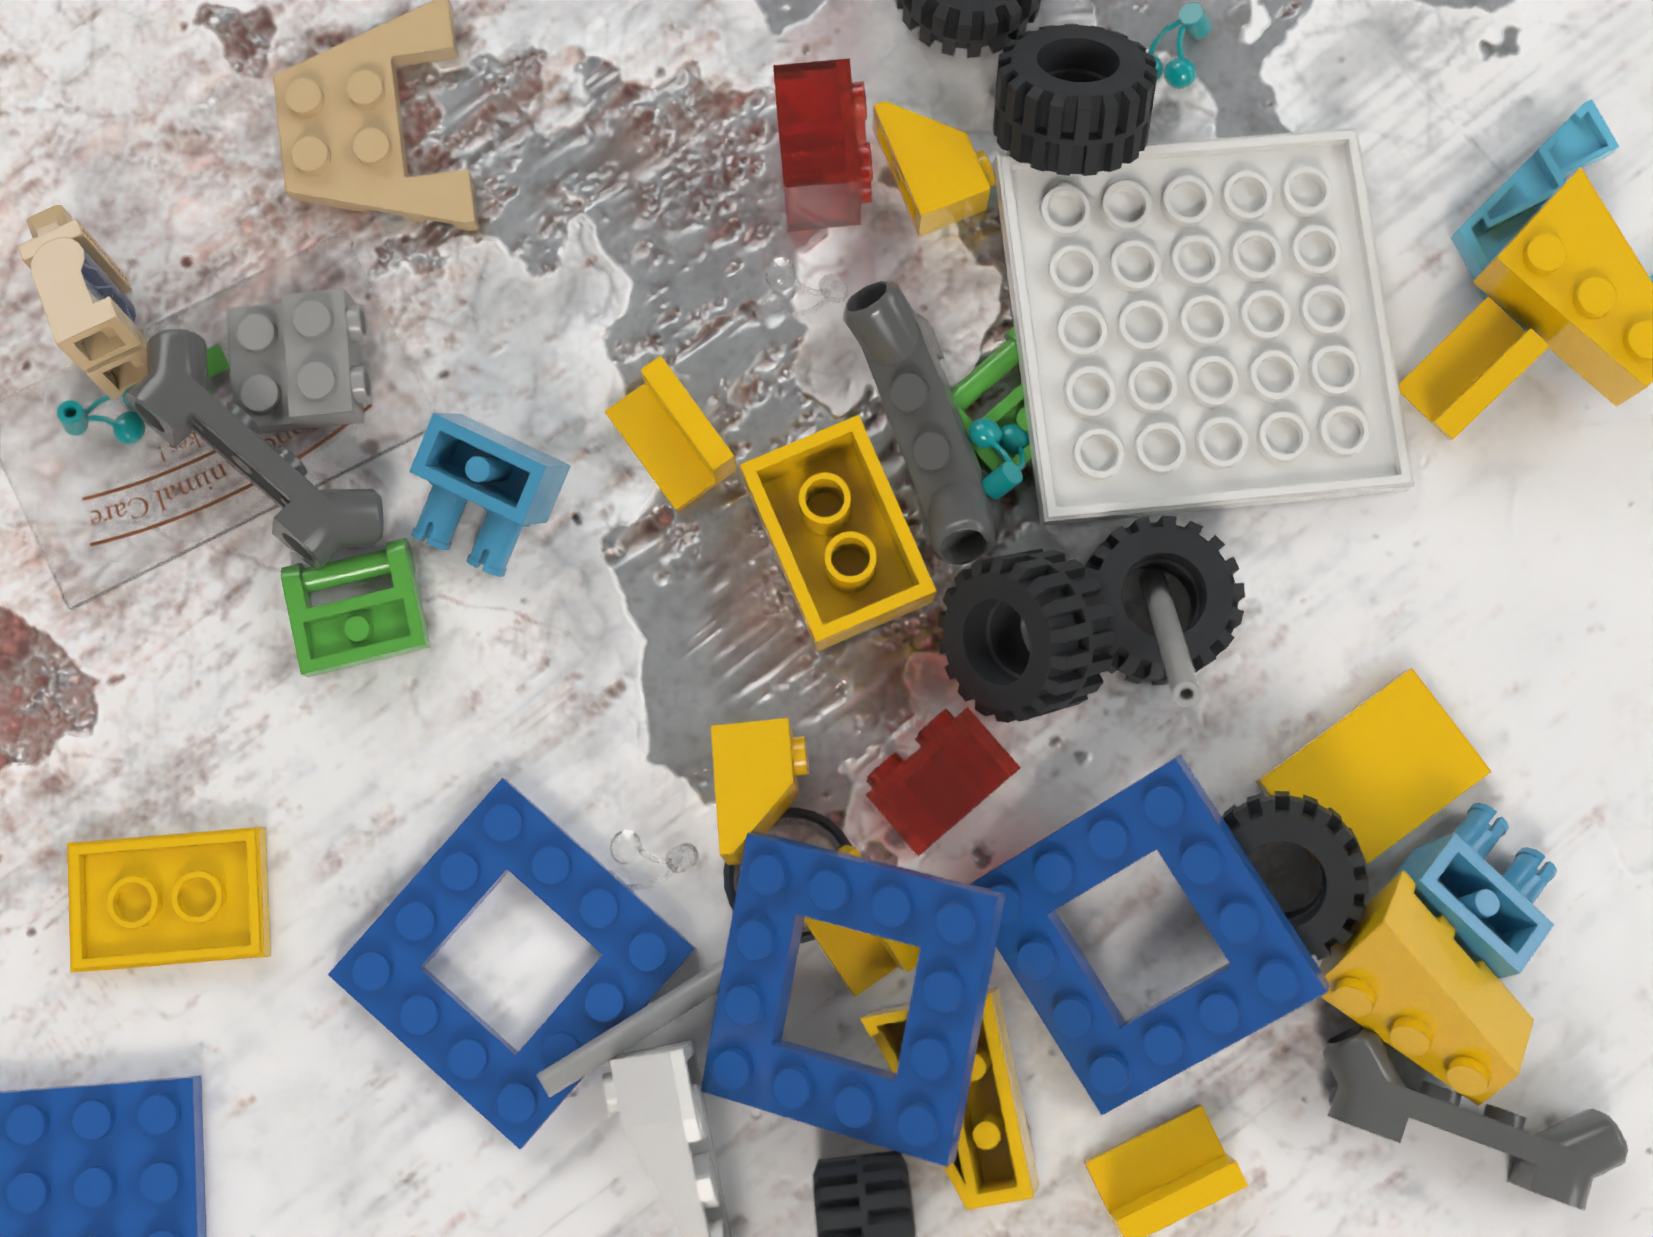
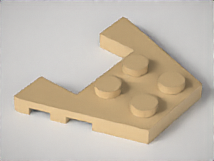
[273,0,479,231]

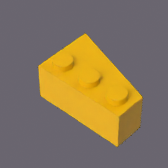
[1472,167,1653,407]
[1319,869,1534,1107]
[860,987,1039,1210]

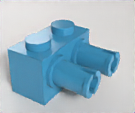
[409,413,571,577]
[1391,803,1557,978]

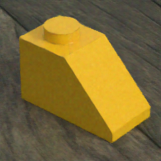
[872,101,995,237]
[711,718,809,865]

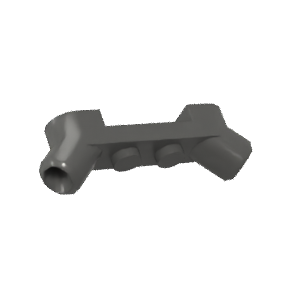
[843,281,1003,565]
[125,329,383,569]
[1322,1026,1628,1211]

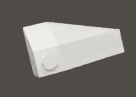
[602,1039,732,1237]

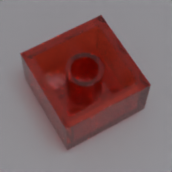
[773,58,873,231]
[864,706,1021,859]

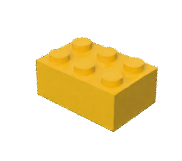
[740,415,937,652]

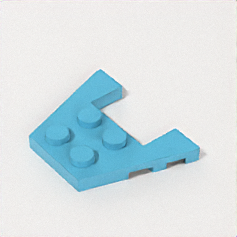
[1450,99,1653,331]

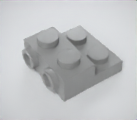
[226,288,372,434]

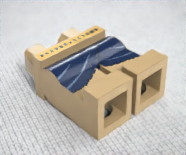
[17,205,149,400]

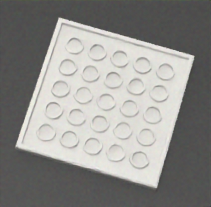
[993,128,1414,526]

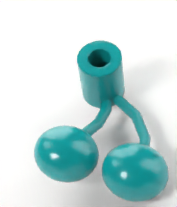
[1148,2,1212,89]
[57,384,146,445]
[969,418,1029,499]

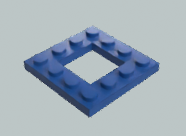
[970,754,1331,1116]
[328,778,696,1150]
[700,831,1006,1167]

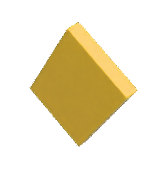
[1255,668,1492,869]
[67,827,271,973]

